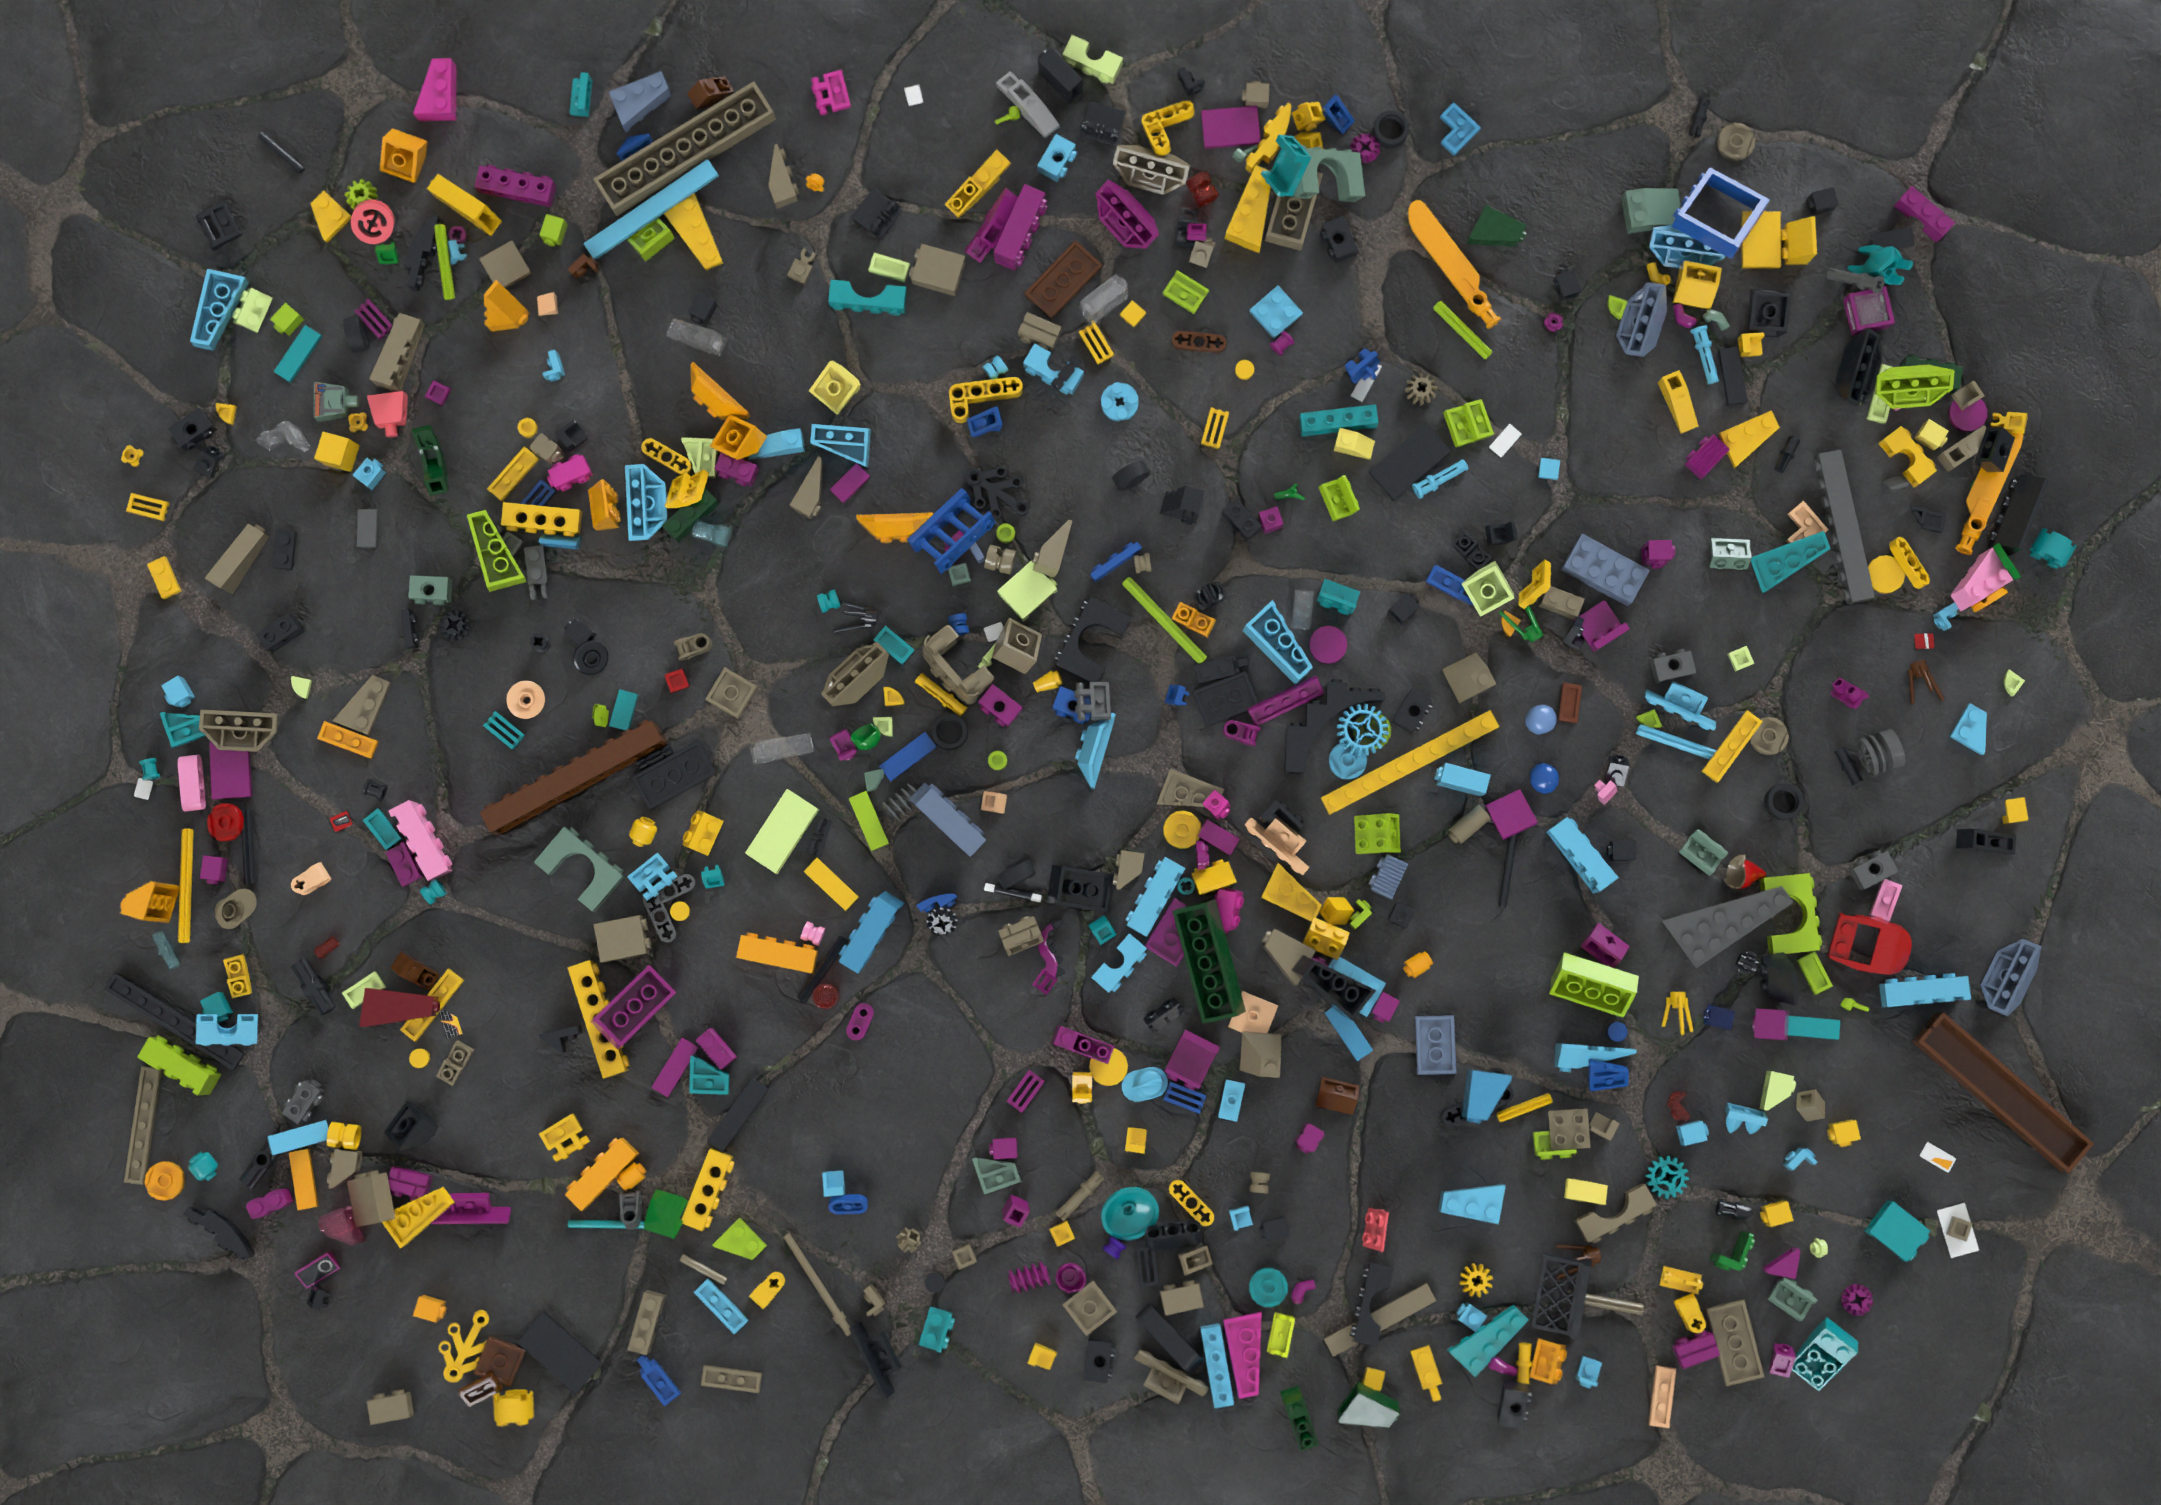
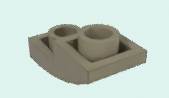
[436,1040,474,1086]

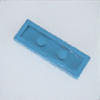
[1324,1007,1373,1061]

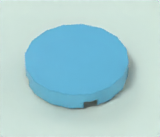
[1329,741,1367,780]

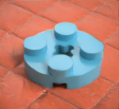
[1101,382,1138,421]

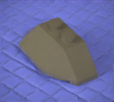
[1113,145,1190,195]
[821,642,889,706]
[199,710,278,752]

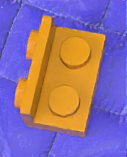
[1529,1339,1567,1384]

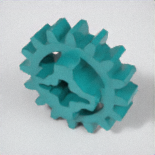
[1645,1156,1689,1199]

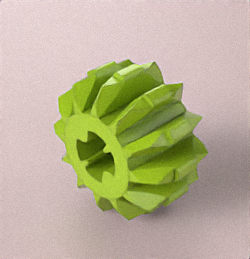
[345,179,379,211]

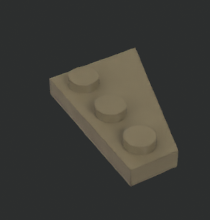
[333,675,392,736]
[1156,768,1224,807]

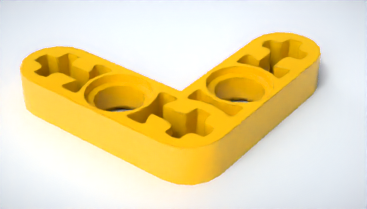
[1141,101,1195,156]

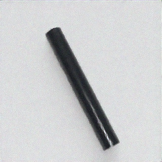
[258,132,305,173]

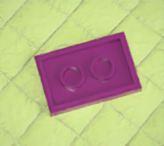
[1201,106,1261,149]
[209,742,252,800]
[1145,898,1187,967]

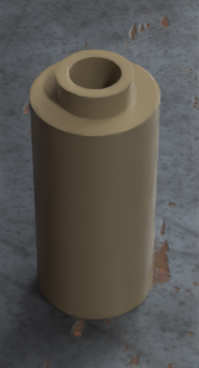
[1448,805,1490,844]

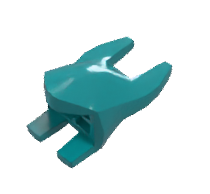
[1847,245,1913,285]

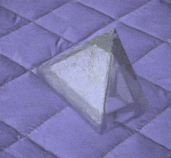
[1291,590,1314,630]

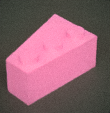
[1950,548,2013,611]

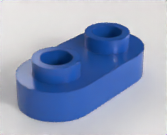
[828,1194,868,1214]

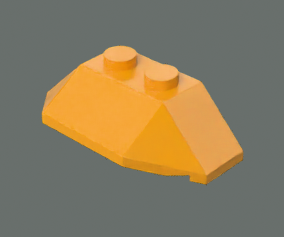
[690,362,750,420]
[856,512,933,543]

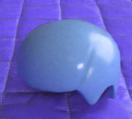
[1525,705,1557,735]

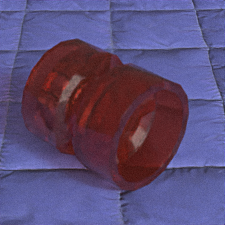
[1186,171,1219,207]
[812,984,840,1009]

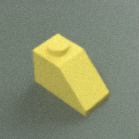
[1334,428,1375,460]

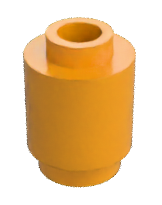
[1403,951,1433,978]
[616,1162,646,1191]

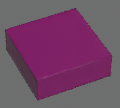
[1187,224,1207,240]
[425,380,451,406]

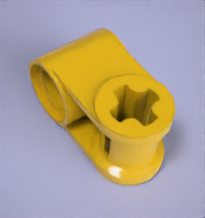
[749,1272,785,1309]
[1674,1293,1706,1333]

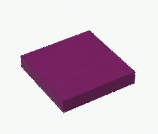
[1485,789,1538,840]

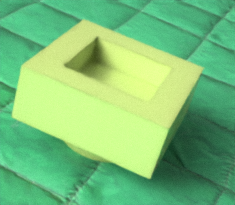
[1727,646,1754,671]

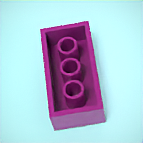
[994,184,1048,271]
[590,965,676,1049]

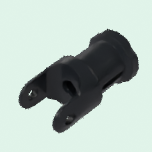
[1715,1198,1753,1220]

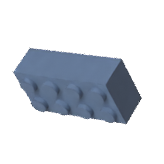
[1561,534,1650,607]
[909,783,986,857]

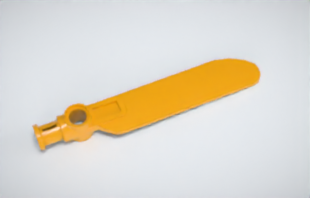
[1408,200,1501,329]
[1955,416,2023,555]

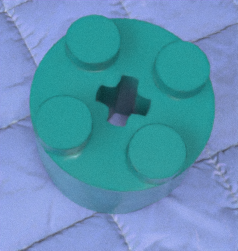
[2030,528,2077,569]

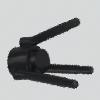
[833,600,877,633]

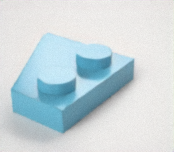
[1949,703,1987,755]

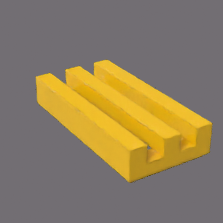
[1079,322,1114,365]
[1201,407,1229,449]
[126,493,170,521]

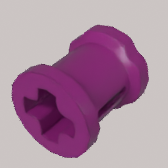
[1269,331,1295,356]

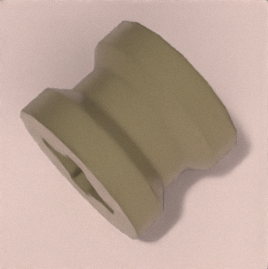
[1133,553,1151,574]

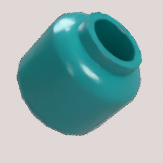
[188,1151,218,1181]

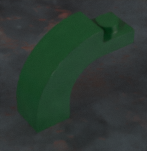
[412,425,448,496]

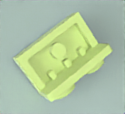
[232,288,272,332]

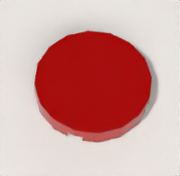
[207,803,244,841]

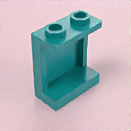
[1261,135,1312,197]
[1864,1200,1930,1262]

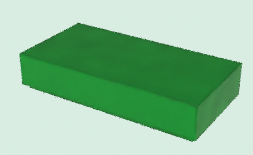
[1993,543,2021,580]

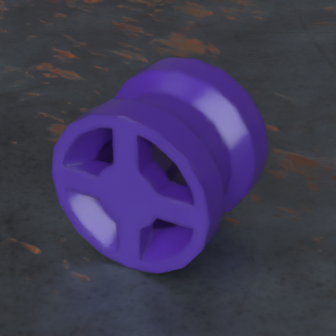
[1102,1236,1127,1260]

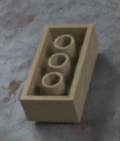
[1265,172,1323,251]

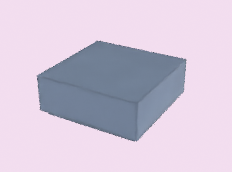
[970,542,985,564]

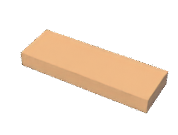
[1648,1365,1676,1428]

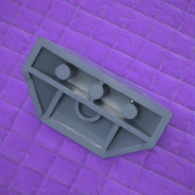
[1616,282,1667,357]
[1981,939,2041,1016]

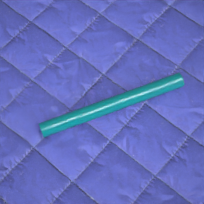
[568,1220,645,1229]

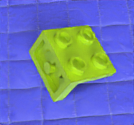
[1354,813,1401,854]

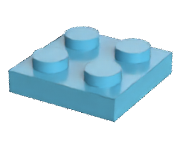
[1249,286,1303,339]

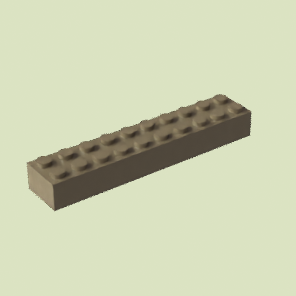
[593,81,776,217]

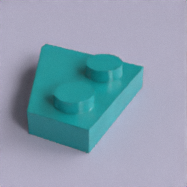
[160,712,206,748]
[689,1055,730,1095]

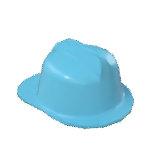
[1122,1067,1168,1102]

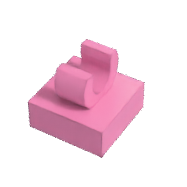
[1594,780,1617,805]

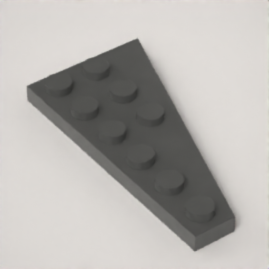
[1662,886,1793,968]

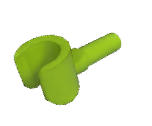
[995,106,1020,125]
[1841,998,1869,1012]

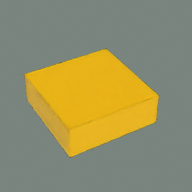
[1120,300,1146,328]
[1049,1221,1075,1247]

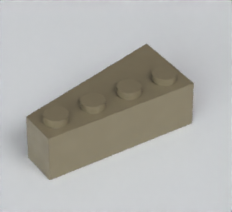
[369,313,425,392]

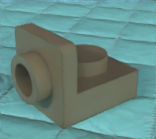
[863,1284,886,1316]

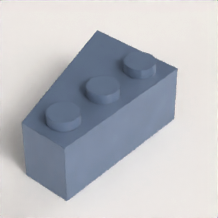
[609,71,672,133]

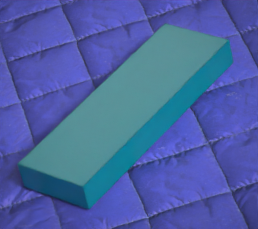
[274,325,323,383]
[1788,1016,1840,1040]

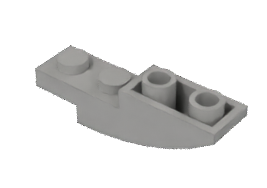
[996,71,1060,138]

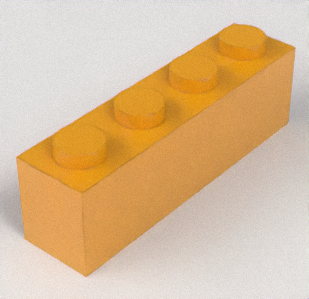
[736,932,819,974]
[565,1138,639,1211]

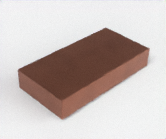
[1557,683,1582,724]

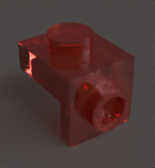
[1666,1091,1691,1122]

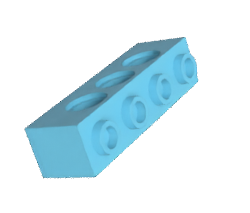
[1200,1323,1234,1408]

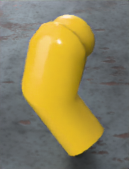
[1647,263,1671,286]

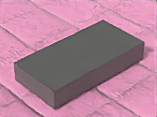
[357,509,378,548]

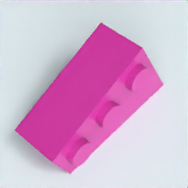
[413,58,456,121]

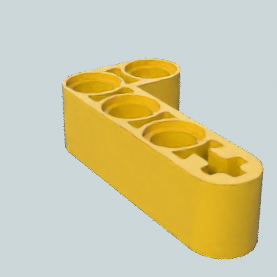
[949,377,1023,423]

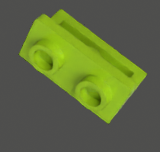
[1318,475,1360,521]
[1533,1131,1577,1160]

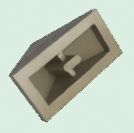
[1178,1246,1213,1275]

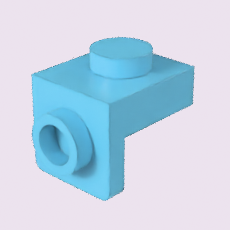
[1783,1148,1817,1171]

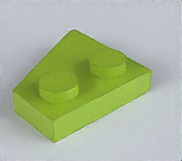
[713,1218,767,1260]

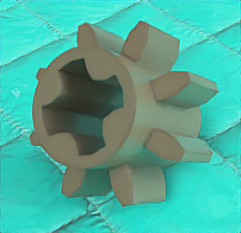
[896,1228,921,1253]

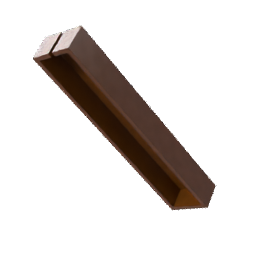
[1912,1012,2094,1173]

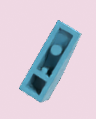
[748,428,805,460]

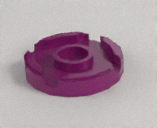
[1948,399,1987,432]
[1309,626,1347,664]

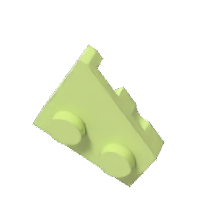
[681,438,718,478]

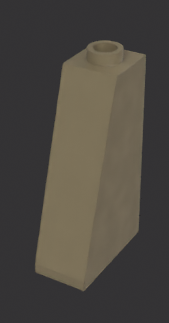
[205,524,269,594]

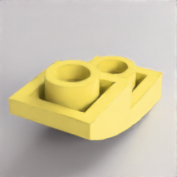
[1564,1179,1608,1205]

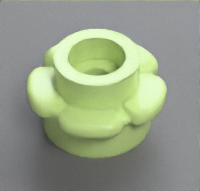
[1810,1238,1828,1258]

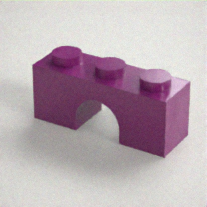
[1894,186,1955,243]

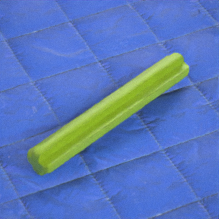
[434,224,455,300]
[1434,301,1492,359]

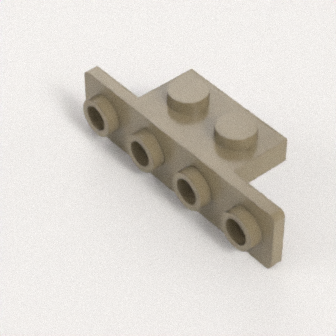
[1134,1350,1209,1404]

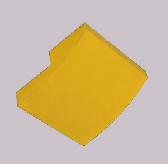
[664,469,709,508]

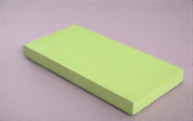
[745,789,819,874]

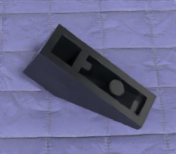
[1956,829,2016,854]

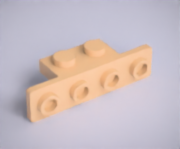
[1244,816,1309,875]

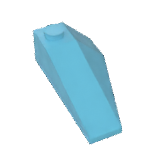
[1554,1044,1637,1072]

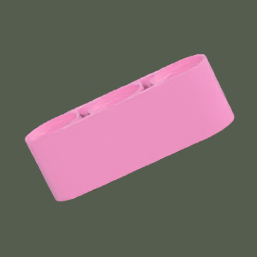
[178,755,206,812]

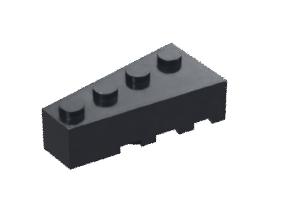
[1292,955,1376,1021]

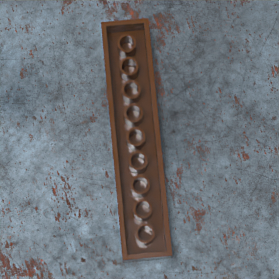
[480,720,668,835]

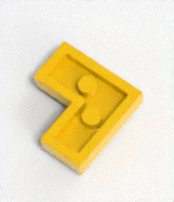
[1518,559,1551,609]

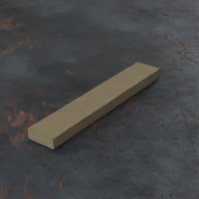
[124,1066,162,1185]
[1323,1283,1436,1357]

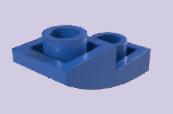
[916,894,958,913]

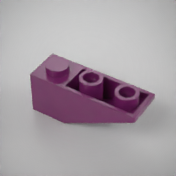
[1051,1025,1114,1064]

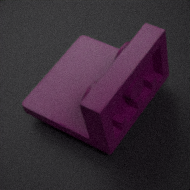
[1573,600,1630,652]

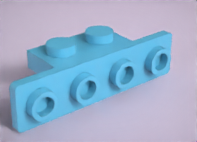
[1644,681,1716,730]

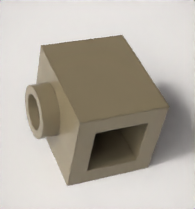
[1242,81,1269,108]

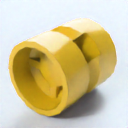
[327,1122,361,1150]

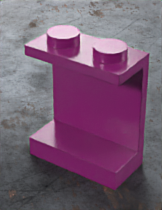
[1164,1030,1220,1091]

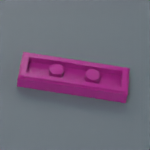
[651,1037,699,1098]

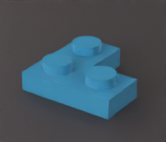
[1440,103,1481,156]

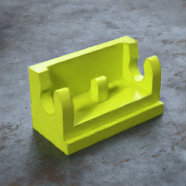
[1267,1312,1295,1358]

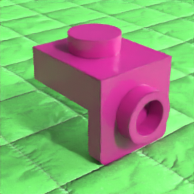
[1203,790,1231,821]

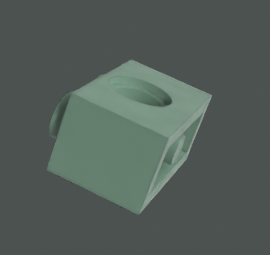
[408,575,452,606]

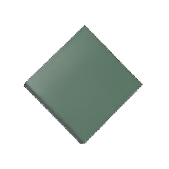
[948,562,971,586]

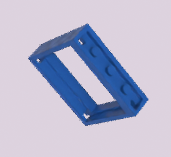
[1672,167,1770,259]

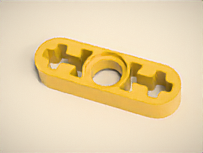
[641,439,692,475]
[1889,537,1930,589]
[1169,1180,1214,1226]

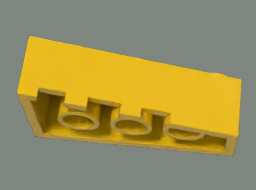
[1225,165,1271,253]

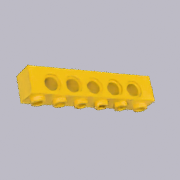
[568,960,630,1078]

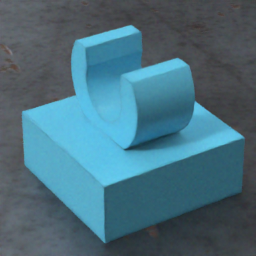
[447,240,467,265]

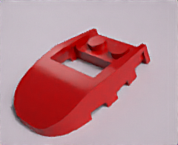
[1827,913,1912,975]

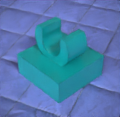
[701,865,725,889]

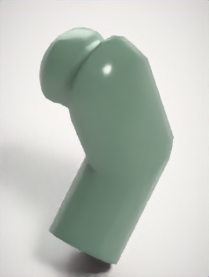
[1703,309,1730,331]

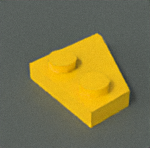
[311,190,351,243]

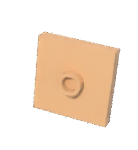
[1228,991,1278,1033]

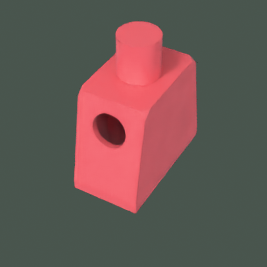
[367,391,408,437]

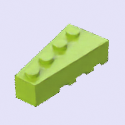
[467,510,527,592]
[138,1035,222,1096]

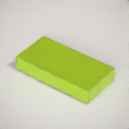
[1797,951,1833,995]

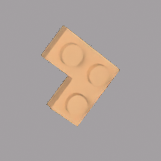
[1786,501,1828,544]

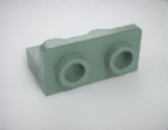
[1709,538,1751,570]

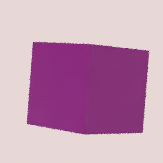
[1753,1008,1789,1041]

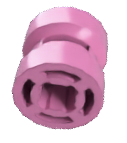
[800,921,825,946]

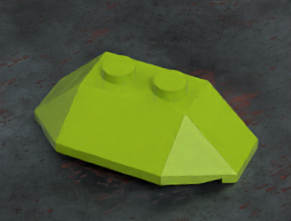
[1875,365,1955,409]

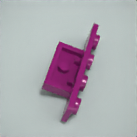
[431,1193,511,1224]

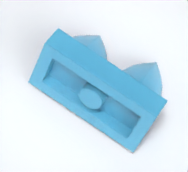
[1725,1103,1768,1134]

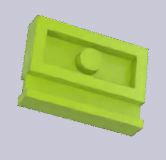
[1162,270,1209,314]

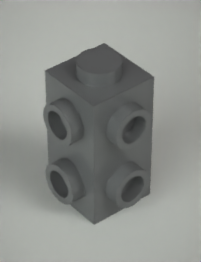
[282,1079,325,1124]

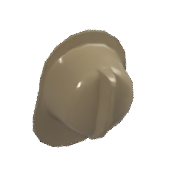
[214,889,257,929]

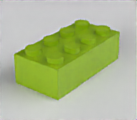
[1549,953,1639,1018]

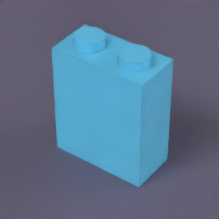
[1434,763,1491,797]

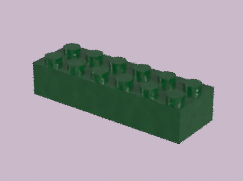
[1172,899,1246,1024]

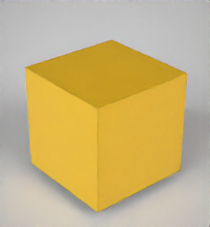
[314,432,360,472]

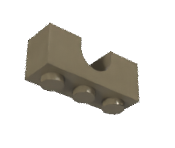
[628,1290,666,1355]

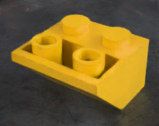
[1673,261,1722,310]

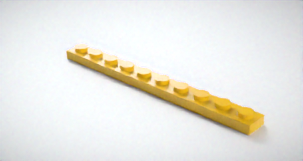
[1320,710,1499,815]

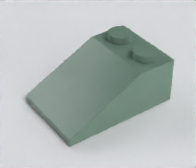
[1622,188,1681,234]

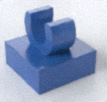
[1164,684,1190,706]

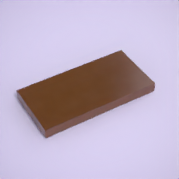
[1024,240,1103,320]

